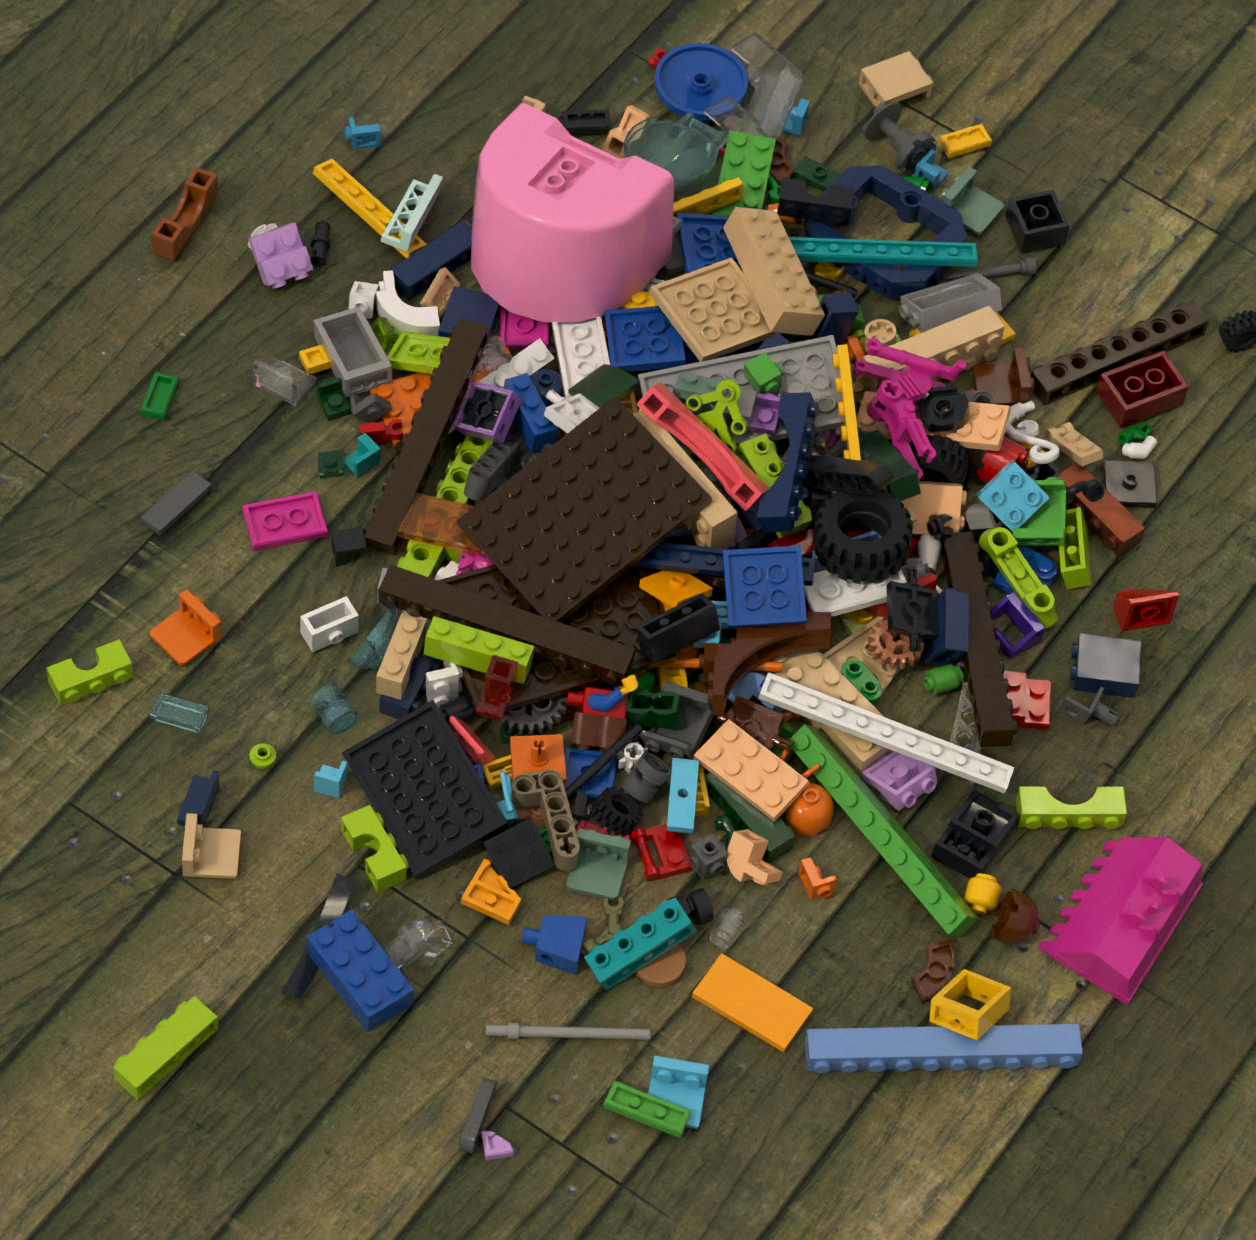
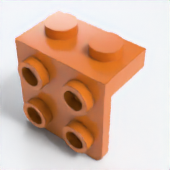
[150,589,222,666]

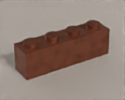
[1058,463,1145,556]

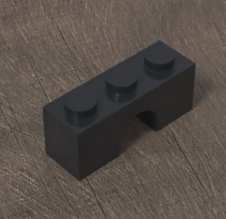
[777,178,854,225]

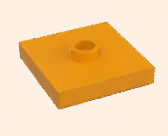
[639,570,713,608]

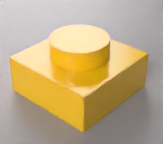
[299,345,331,375]

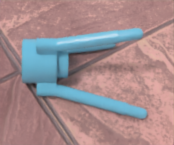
[496,771,519,825]

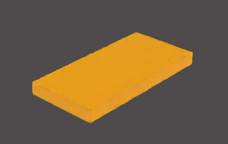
[692,953,814,1053]

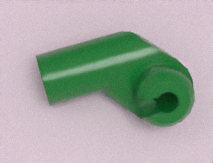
[1117,422,1152,445]

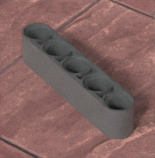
[464,433,521,501]

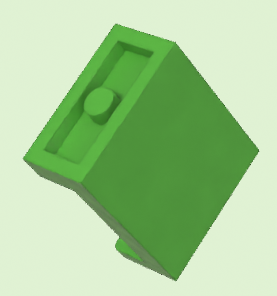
[1013,477,1067,546]

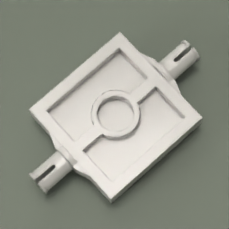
[544,390,599,433]

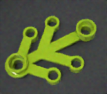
[686,379,748,467]

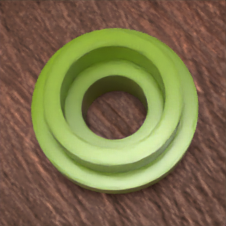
[250,743,276,769]

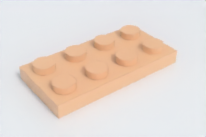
[694,719,809,822]

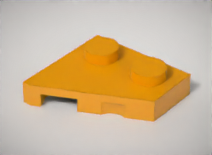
[461,858,521,925]

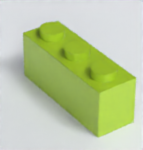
[1059,507,1092,590]

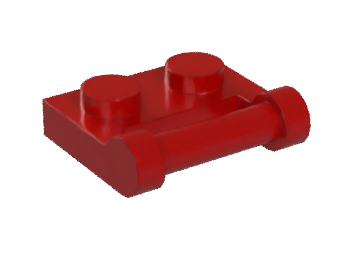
[630,824,692,882]

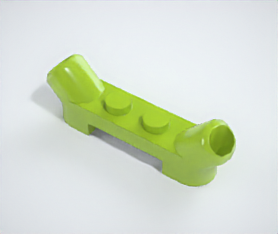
[979,527,1058,629]

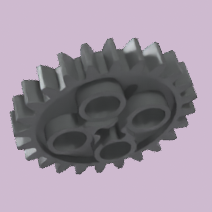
[492,693,569,736]

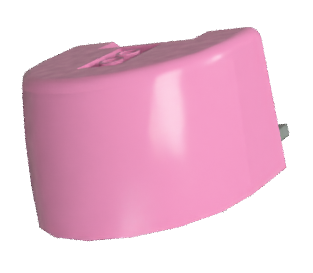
[471,103,681,322]

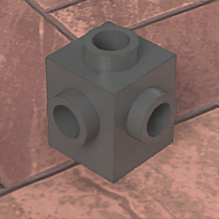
[688,834,728,881]

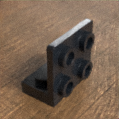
[482,816,554,888]

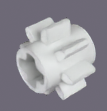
[617,741,648,774]

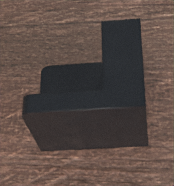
[331,527,366,566]

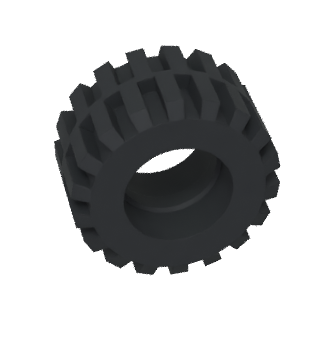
[910,434,971,486]

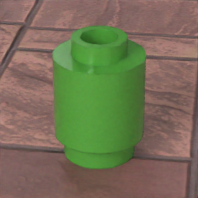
[923,664,964,695]

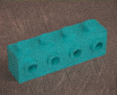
[584,898,697,991]

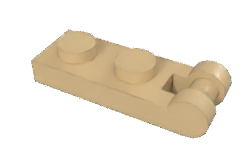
[1046,422,1103,466]

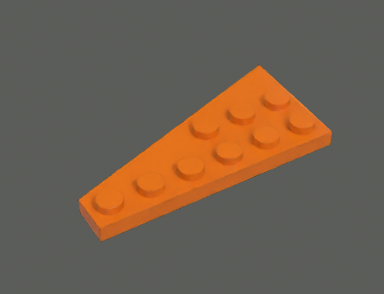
[369,347,512,449]

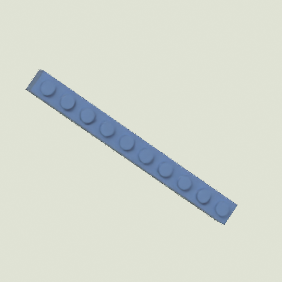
[804,1024,1083,1073]

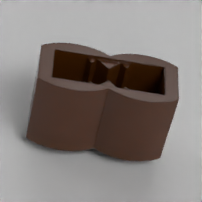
[571,711,628,752]

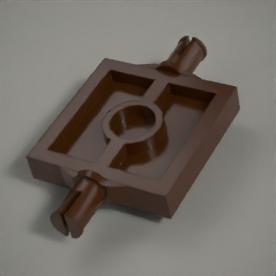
[713,695,793,752]

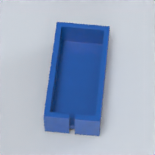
[306,909,414,1032]

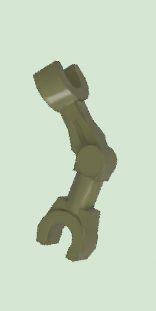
[581,897,624,957]

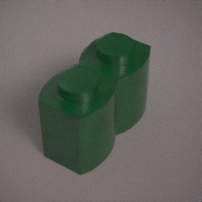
[625,690,686,729]

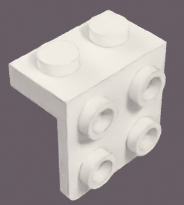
[426,660,463,708]

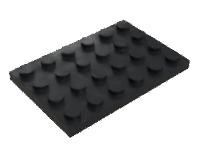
[342,700,509,880]

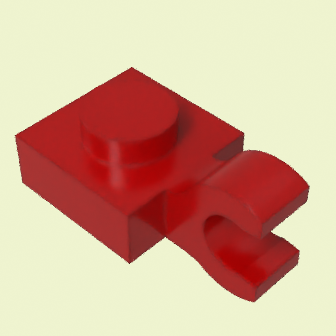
[359,419,404,445]

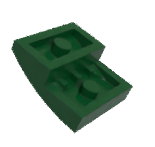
[568,364,639,408]

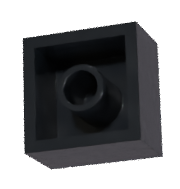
[1005,189,1070,252]

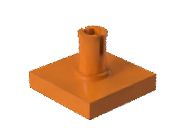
[510,734,566,785]

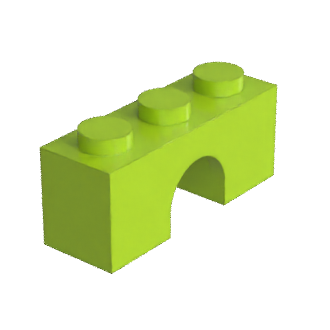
[47,639,133,706]
[341,805,409,893]

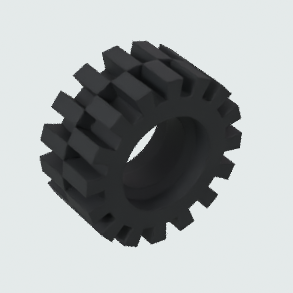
[1218,310,1256,353]
[592,786,644,837]

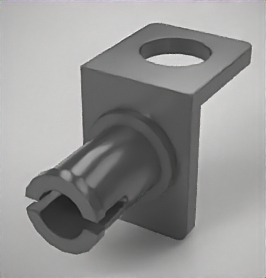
[1058,687,1121,727]

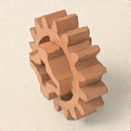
[868,620,925,670]

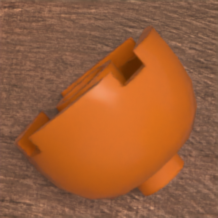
[782,783,834,837]

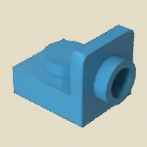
[778,98,810,136]
[345,117,381,150]

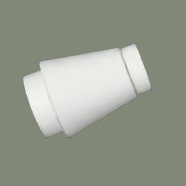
[917,534,942,573]

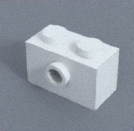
[300,596,359,652]

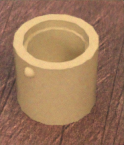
[864,319,896,355]

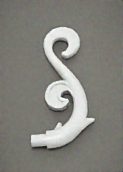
[1004,401,1060,464]

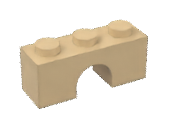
[376,613,426,700]

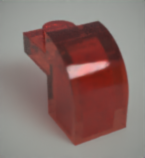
[476,655,518,721]

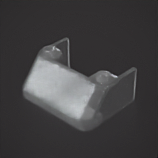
[703,32,803,139]

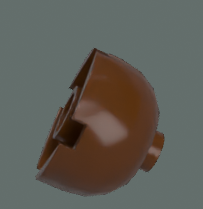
[991,889,1040,944]

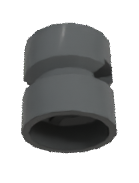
[622,753,671,803]

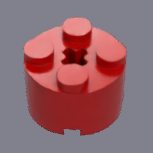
[976,437,1029,484]

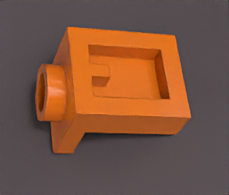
[798,857,838,900]

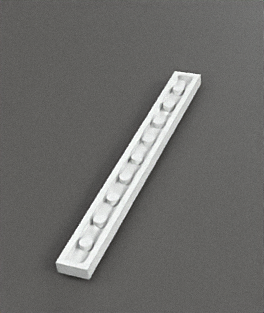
[758,672,1014,794]

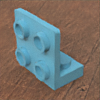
[976,459,1049,532]
[648,1056,709,1129]

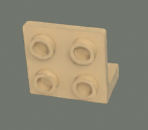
[182,813,241,879]

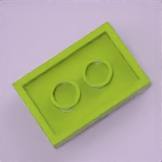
[387,331,450,374]

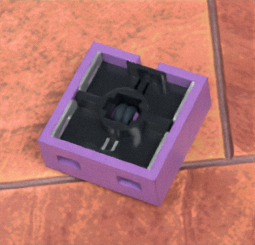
[453,381,522,444]

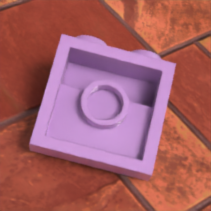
[248,222,313,288]
[861,750,938,811]

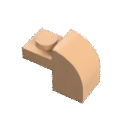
[602,105,651,159]
[727,829,783,885]

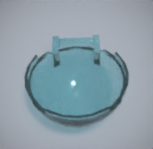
[624,113,729,194]

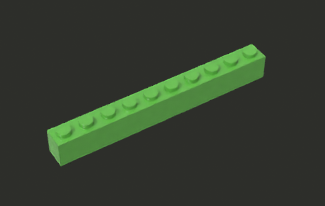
[789,724,979,937]

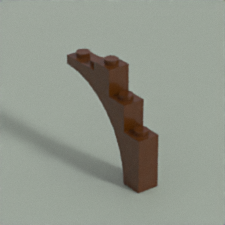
[699,612,831,715]

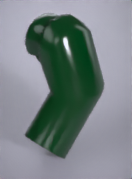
[715,814,741,849]

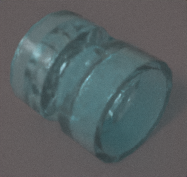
[310,684,358,734]

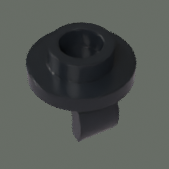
[927,514,954,540]

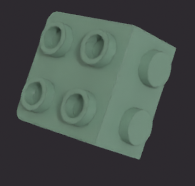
[941,167,1004,235]
[673,372,729,436]
[566,829,631,900]

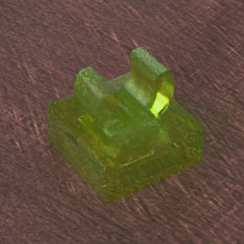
[371,317,399,351]

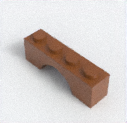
[151,166,218,261]

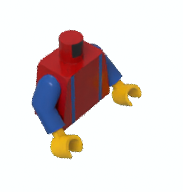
[566,674,638,719]

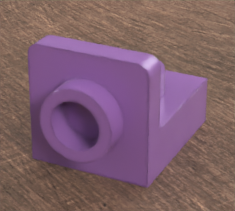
[750,393,781,436]

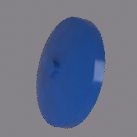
[654,43,748,121]

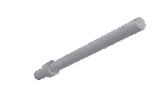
[485,1023,651,1040]

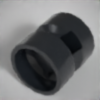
[667,888,714,926]

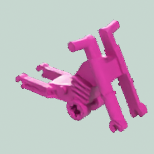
[854,338,966,481]

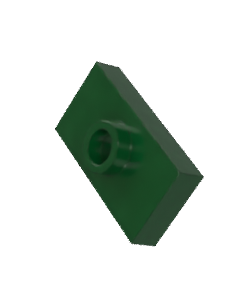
[793,156,841,192]

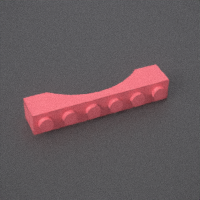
[636,382,769,511]

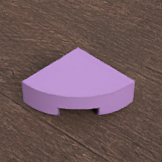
[481,1131,514,1160]

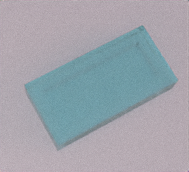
[150,693,209,733]

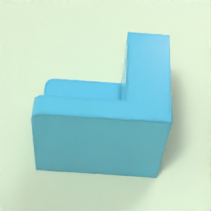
[314,760,348,799]

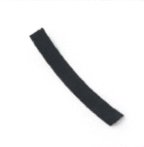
[281,873,355,999]

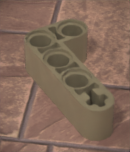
[511,770,580,871]

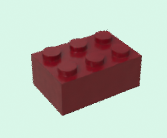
[1096,350,1189,428]

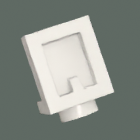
[348,281,379,319]

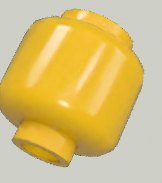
[964,873,1002,915]

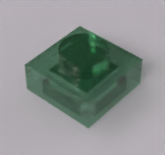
[318,449,345,479]

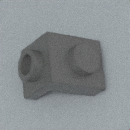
[350,393,392,423]

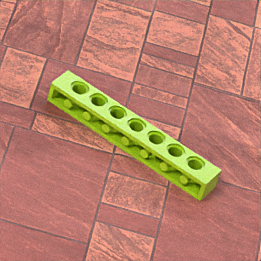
[397,435,493,579]

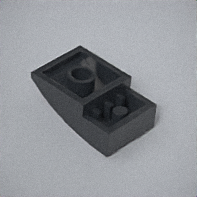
[931,789,1020,879]

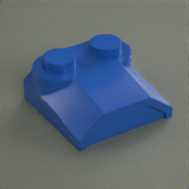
[990,546,1060,595]

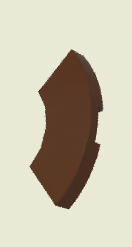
[766,133,795,185]
[911,939,955,1004]

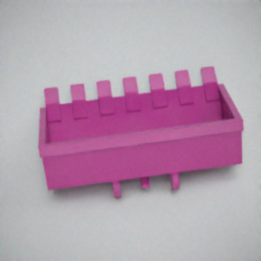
[1037,837,1203,1006]

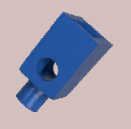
[522,915,587,975]

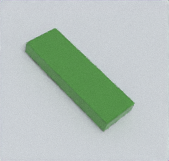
[603,1081,692,1138]

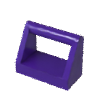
[990,592,1045,659]

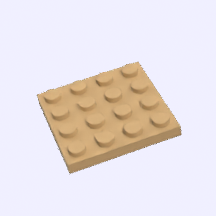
[649,257,781,362]

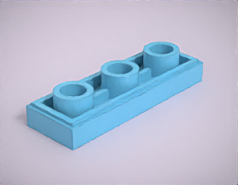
[666,758,699,833]

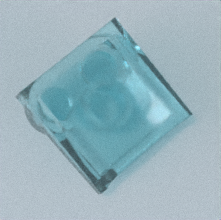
[348,608,399,670]

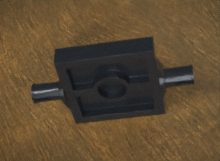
[886,568,939,652]

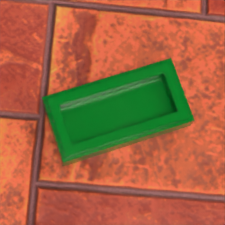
[140,372,179,421]

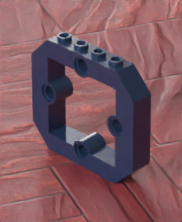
[803,165,967,298]

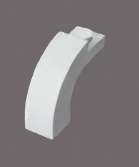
[376,270,440,336]

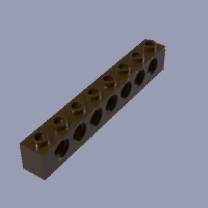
[1030,300,1209,406]

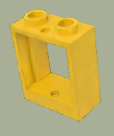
[929,969,1012,1041]

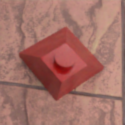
[1113,589,1179,632]

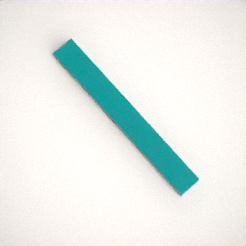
[789,237,978,267]

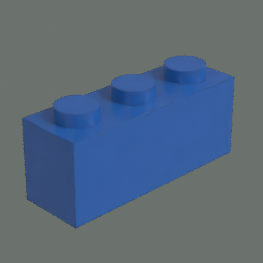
[503,373,558,454]

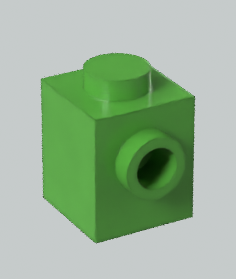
[744,352,783,394]

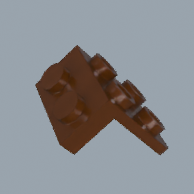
[972,348,1034,406]

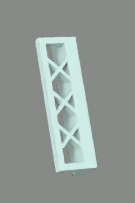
[380,174,443,252]

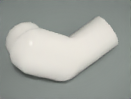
[1122,436,1157,460]

